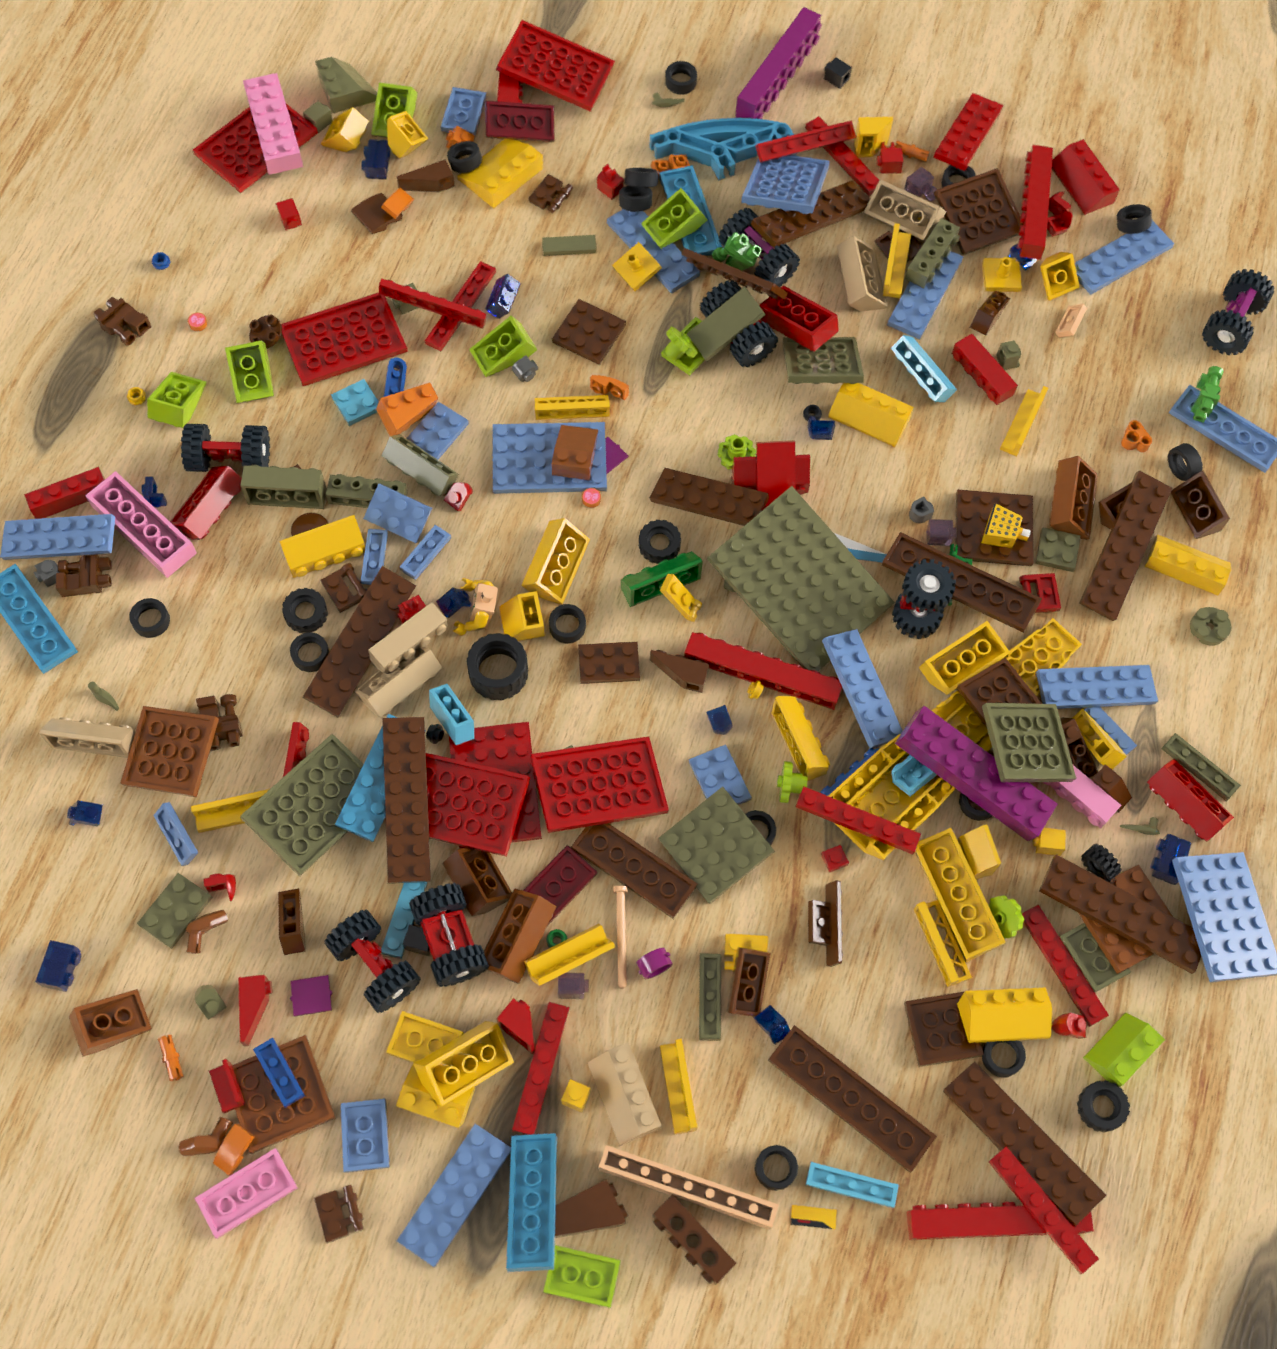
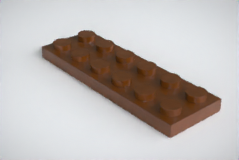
[681,248,788,300]
[649,468,769,526]
[571,823,698,919]

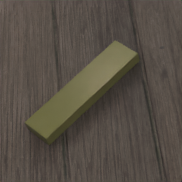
[1162,733,1241,801]
[699,953,721,1041]

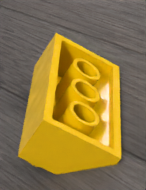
[828,383,914,447]
[279,515,365,578]
[521,518,590,605]
[1144,534,1231,596]
[919,621,1010,695]
[771,696,830,781]
[957,987,1052,1043]
[413,1021,514,1107]

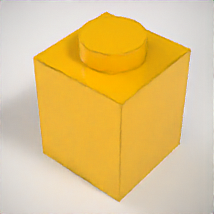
[1033,828,1066,856]
[561,1079,591,1113]

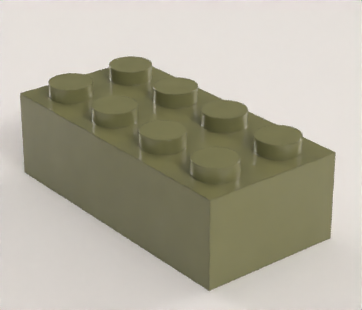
[240,465,327,509]

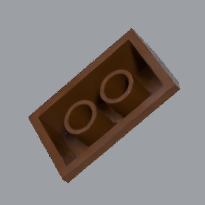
[442,847,512,916]

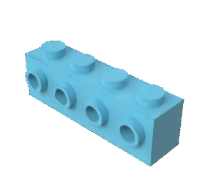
[891,335,957,403]

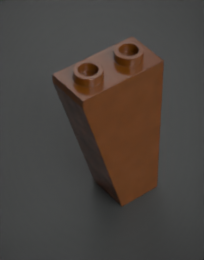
[555,1180,628,1238]

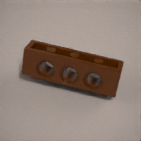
[653,1194,737,1285]

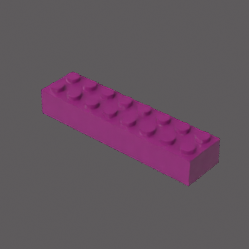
[735,7,822,119]
[895,706,1058,841]

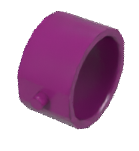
[636,948,673,979]

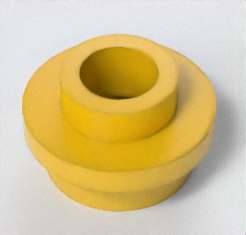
[127,387,146,405]
[747,680,764,700]

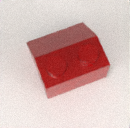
[496,998,535,1054]

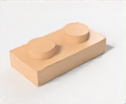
[1055,304,1087,338]

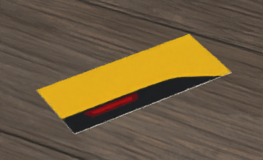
[791,1205,837,1229]

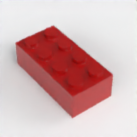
[759,285,839,352]

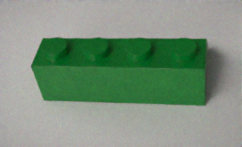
[621,551,703,607]

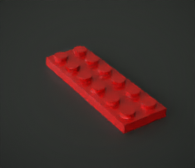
[933,93,1004,171]

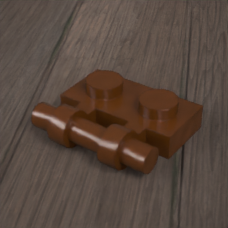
[529,174,573,213]
[314,1185,364,1243]

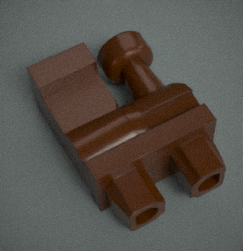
[93,297,152,346]
[56,554,112,597]
[196,694,243,751]

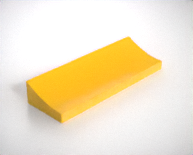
[915,828,1006,962]

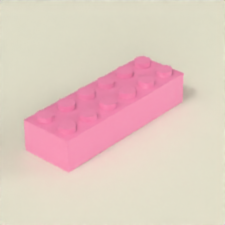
[243,73,303,175]
[85,471,197,578]

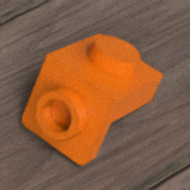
[446,126,475,148]

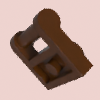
[320,563,367,613]

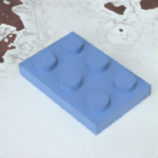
[441,87,487,135]
[407,402,469,460]
[363,483,432,543]
[689,744,752,805]
[341,1099,390,1173]

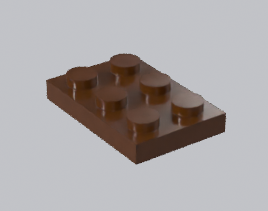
[578,642,640,684]

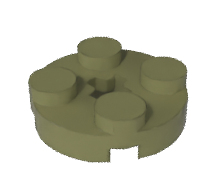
[1190,607,1231,646]

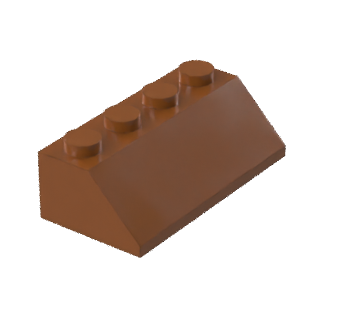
[1049,455,1098,540]
[483,889,556,984]

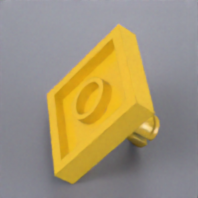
[612,242,662,292]
[982,257,1022,292]

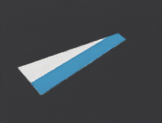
[834,533,887,563]

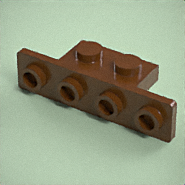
[808,880,843,967]

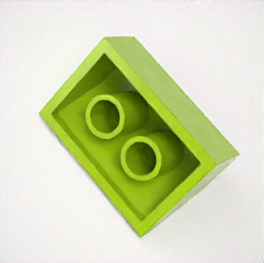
[1083,1013,1165,1087]

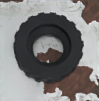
[638,519,681,564]
[282,588,328,633]
[1077,1080,1130,1132]

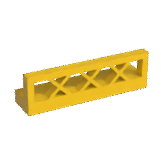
[883,223,911,298]
[999,386,1049,457]
[535,395,610,420]
[191,789,270,833]
[914,900,972,987]
[524,924,615,986]
[659,1038,697,1135]

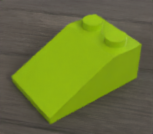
[371,82,417,138]
[641,188,708,249]
[469,316,537,377]
[225,341,274,403]
[147,372,206,428]

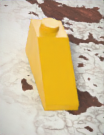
[1073,709,1127,770]

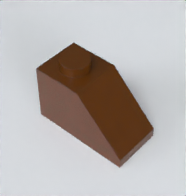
[1092,764,1132,813]

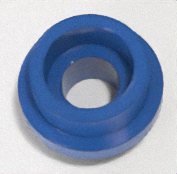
[152,252,170,270]

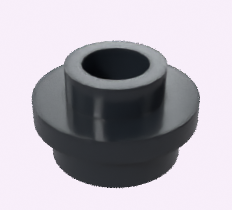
[803,404,822,423]
[426,724,444,744]

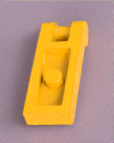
[660,574,702,622]

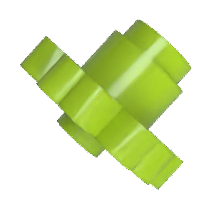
[664,326,698,361]
[717,435,756,470]
[777,761,807,803]
[988,895,1024,939]

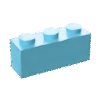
[429,684,474,745]

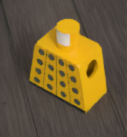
[981,503,1031,548]

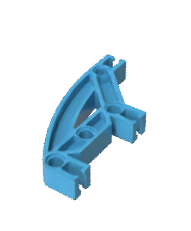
[649,118,797,180]

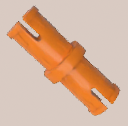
[894,140,930,162]
[158,1034,184,1082]

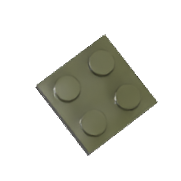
[1035,527,1080,572]

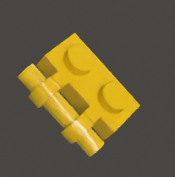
[724,934,768,972]

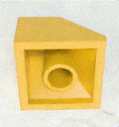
[387,111,428,159]
[1040,252,1080,301]

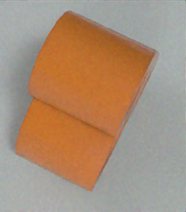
[1121,420,1152,452]

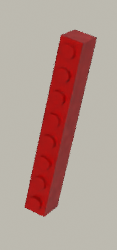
[1017,144,1053,260]
[684,632,842,710]
[907,1202,1094,1240]

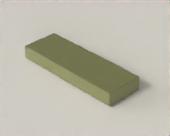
[542,235,597,256]

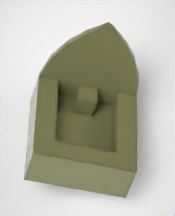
[194,985,227,1020]

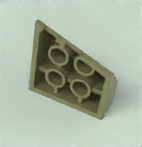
[315,57,377,113]

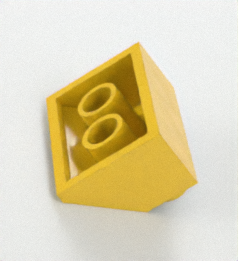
[396,1060,476,1128]

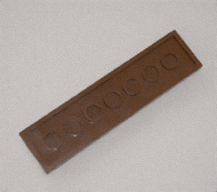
[751,180,871,248]
[1079,470,1172,621]
[882,532,1042,633]
[303,566,416,718]
[382,717,431,884]
[1039,854,1201,974]
[768,1025,937,1173]
[943,1061,1107,1227]

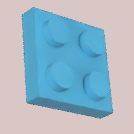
[331,379,379,426]

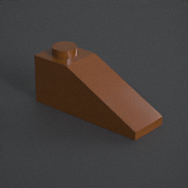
[396,159,455,192]
[278,888,306,955]

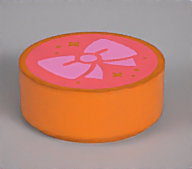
[188,312,207,331]
[582,488,601,508]

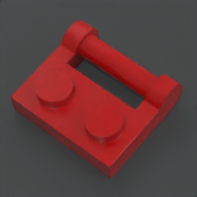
[1019,573,1061,613]

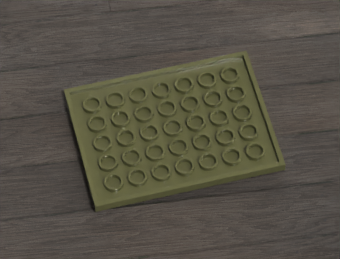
[707,486,895,671]

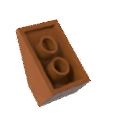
[552,425,598,480]
[69,989,152,1057]

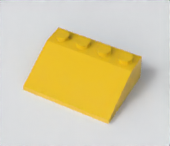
[457,139,543,209]

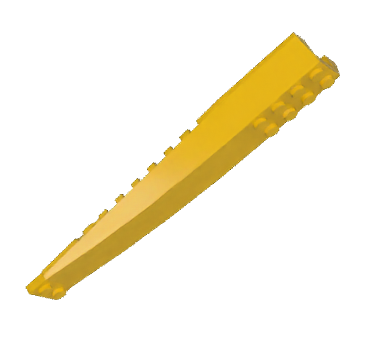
[828,618,1082,860]

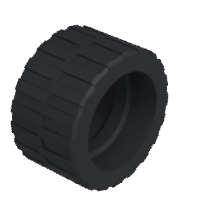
[467,633,528,700]

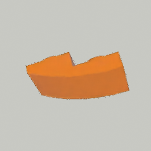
[650,154,690,178]
[381,188,414,219]
[590,375,629,401]
[213,1123,254,1176]

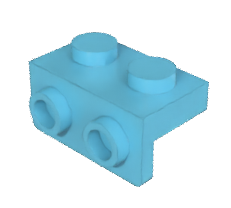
[892,754,937,796]

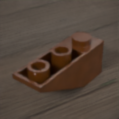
[970,291,1011,336]
[650,650,709,693]
[1060,717,1098,778]

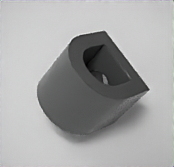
[512,356,538,382]
[909,497,934,523]
[34,560,59,587]

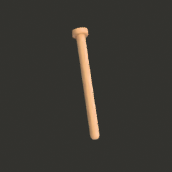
[613,886,628,988]

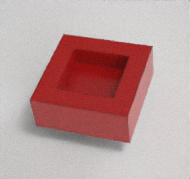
[821,844,849,873]

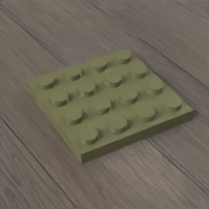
[783,337,864,384]
[982,703,1076,782]
[658,786,775,904]

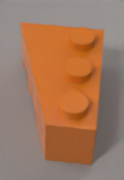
[376,382,438,436]

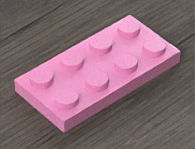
[195,1148,298,1239]

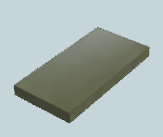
[687,286,766,362]

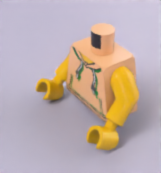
[453,578,498,636]

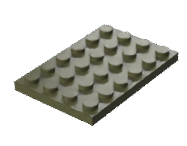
[240,734,364,877]

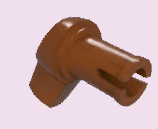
[186,910,228,954]
[179,1117,233,1156]

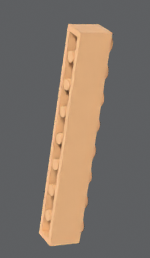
[599,1145,778,1230]

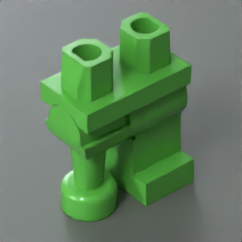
[712,232,762,271]
[1190,366,1224,423]

